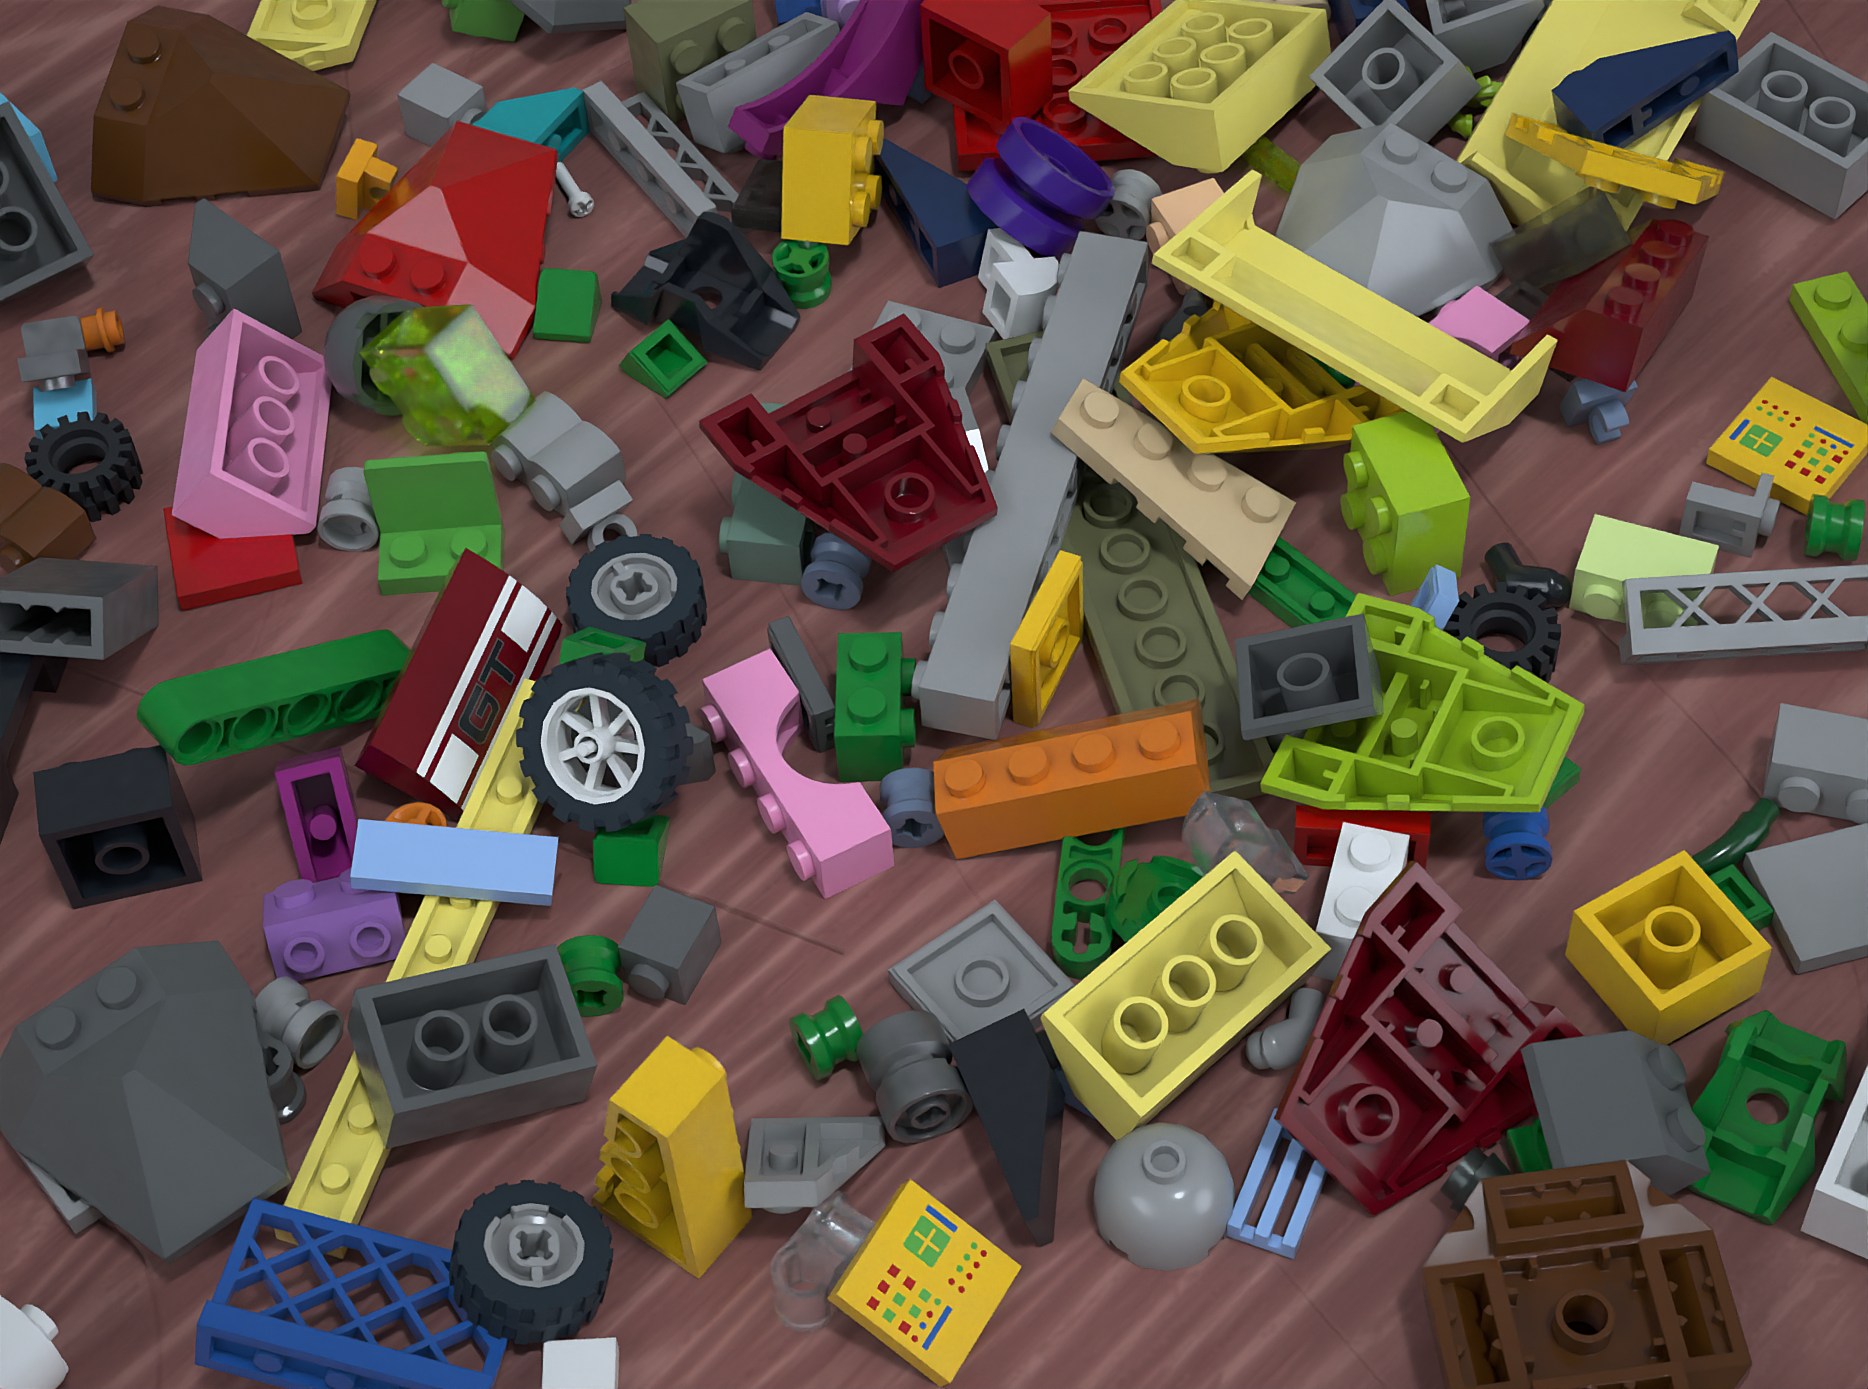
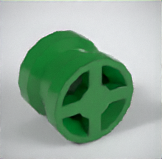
[771,239,832,309]
[1803,494,1865,562]
[557,935,624,1017]
[789,995,863,1080]

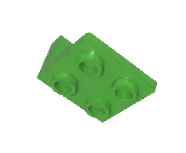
[363,452,505,596]

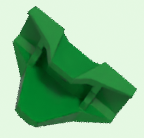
[1686,1010,1847,1225]

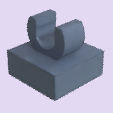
[1559,379,1638,445]

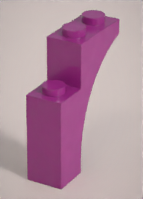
[728,0,924,160]

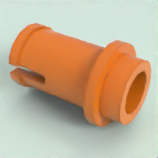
[80,307,125,353]

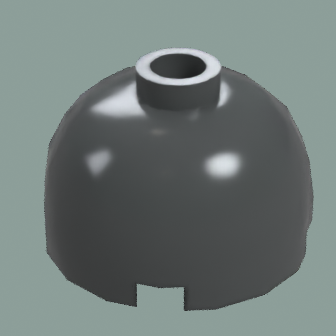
[323,295,443,416]

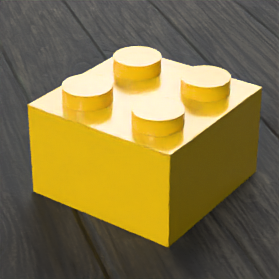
[781,95,884,245]
[1565,850,1772,1045]

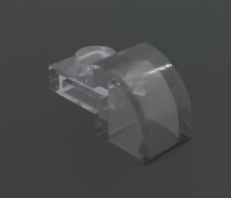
[1182,791,1309,895]

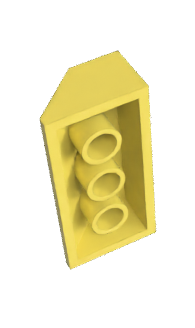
[1040,851,1331,1140]

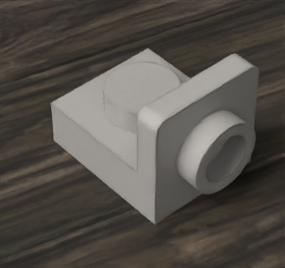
[1679,473,1781,558]

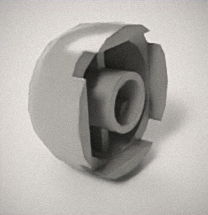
[1093,1122,1235,1271]

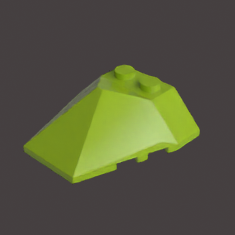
[1260,593,1584,813]

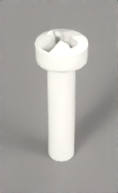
[556,162,594,217]

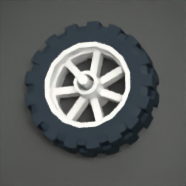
[516,652,694,832]

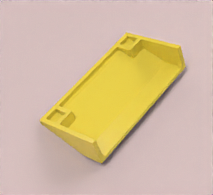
[1456,0,1760,253]
[1152,169,1558,443]

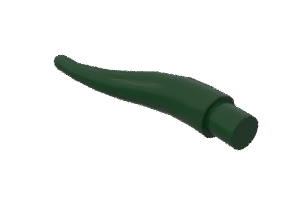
[1691,798,1780,876]

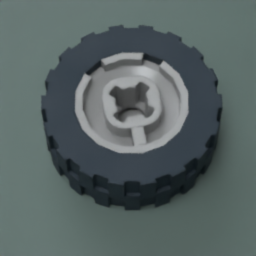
[566,534,707,667]
[449,1180,614,1345]

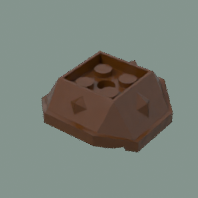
[1420,1160,1753,1389]

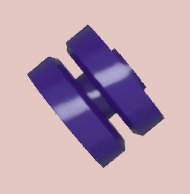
[966,117,1116,260]

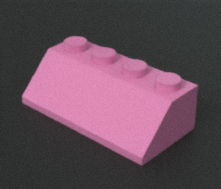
[172,308,332,539]

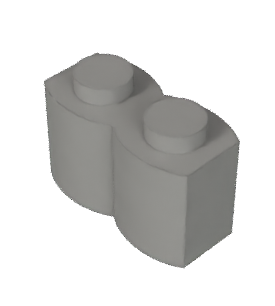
[490,391,627,516]

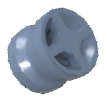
[800,533,872,610]
[879,768,944,848]

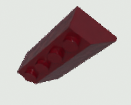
[1510,218,1710,392]

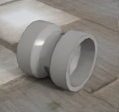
[317,467,379,552]
[255,976,344,1069]

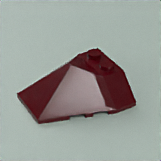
[699,313,998,572]
[1274,861,1584,1216]

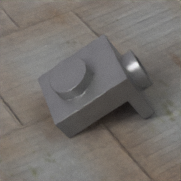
[17,316,91,392]

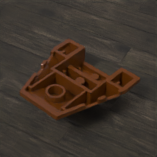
[91,5,351,207]

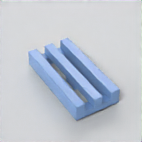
[1227,1108,1328,1259]

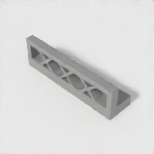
[583,81,760,238]
[1619,564,1868,665]

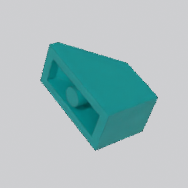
[472,87,590,162]

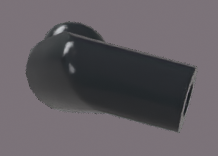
[1484,542,1572,608]

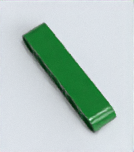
[137,629,411,766]

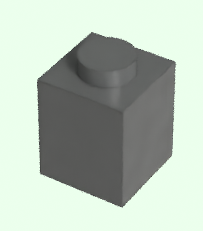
[618,884,722,1005]

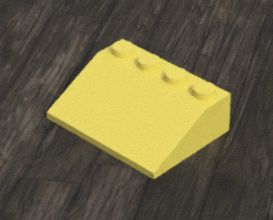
[1069,0,1331,174]

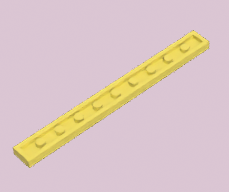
[274,678,585,1259]

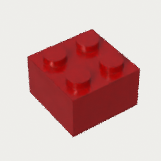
[920,0,1053,131]

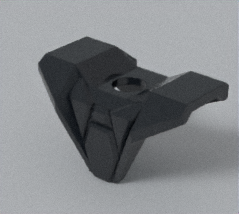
[611,212,800,371]

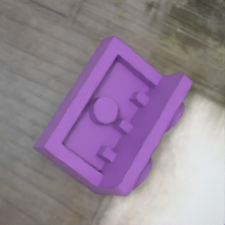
[263,868,406,982]

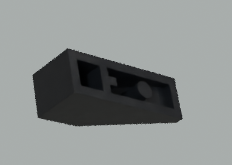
[948,1009,1065,1247]

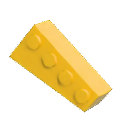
[591,1036,752,1279]

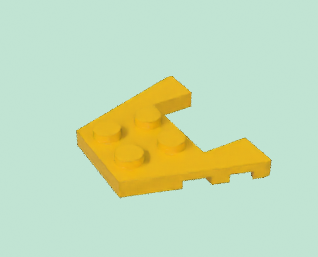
[1505,112,1726,209]

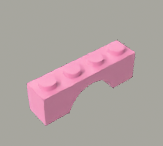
[699,649,895,899]

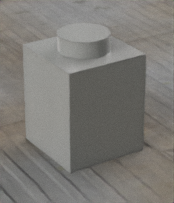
[397,63,488,147]

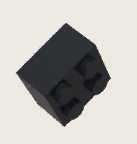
[33,745,203,910]

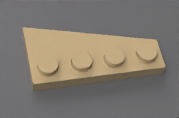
[1051,378,1296,600]

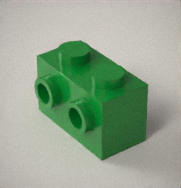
[834,632,916,782]

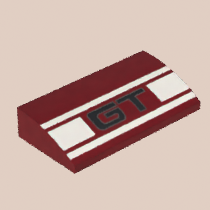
[354,548,563,821]

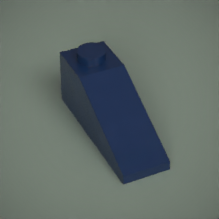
[1551,30,1739,149]
[874,138,1000,288]

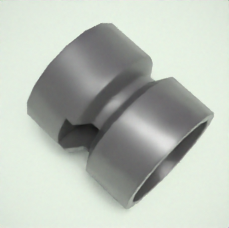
[856,1010,973,1143]

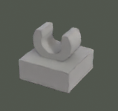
[559,480,637,552]

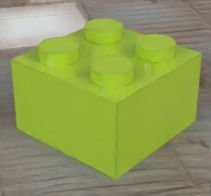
[1340,411,1470,596]

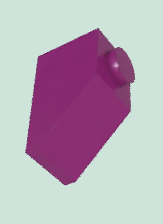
[274,746,359,883]

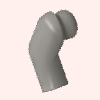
[1246,988,1326,1070]

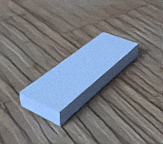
[350,819,558,906]

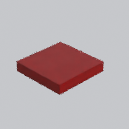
[163,506,303,611]

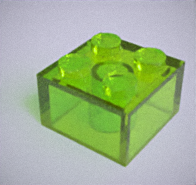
[359,304,536,446]

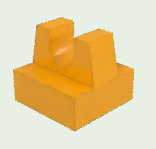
[336,138,398,220]

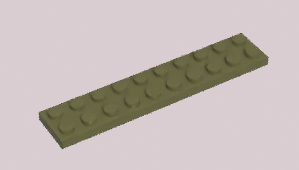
[985,330,1274,807]

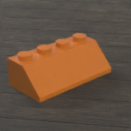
[933,698,1213,859]

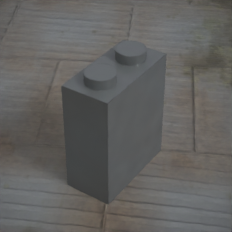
[0,557,158,660]

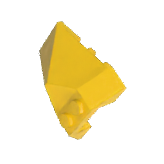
[1119,300,1406,454]

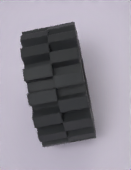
[24,411,143,522]
[1444,582,1561,683]

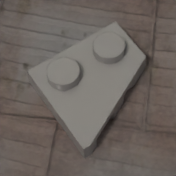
[744,1116,886,1214]

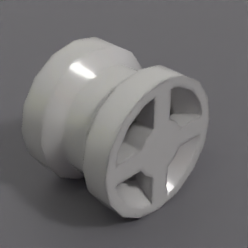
[1094,169,1162,240]

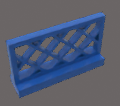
[195,1198,509,1389]

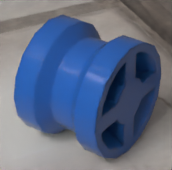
[1482,806,1552,880]

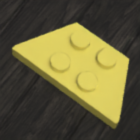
[247,0,377,71]

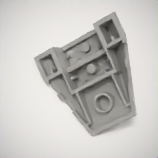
[1275,123,1522,317]

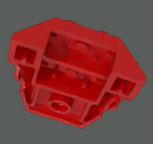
[311,121,558,360]

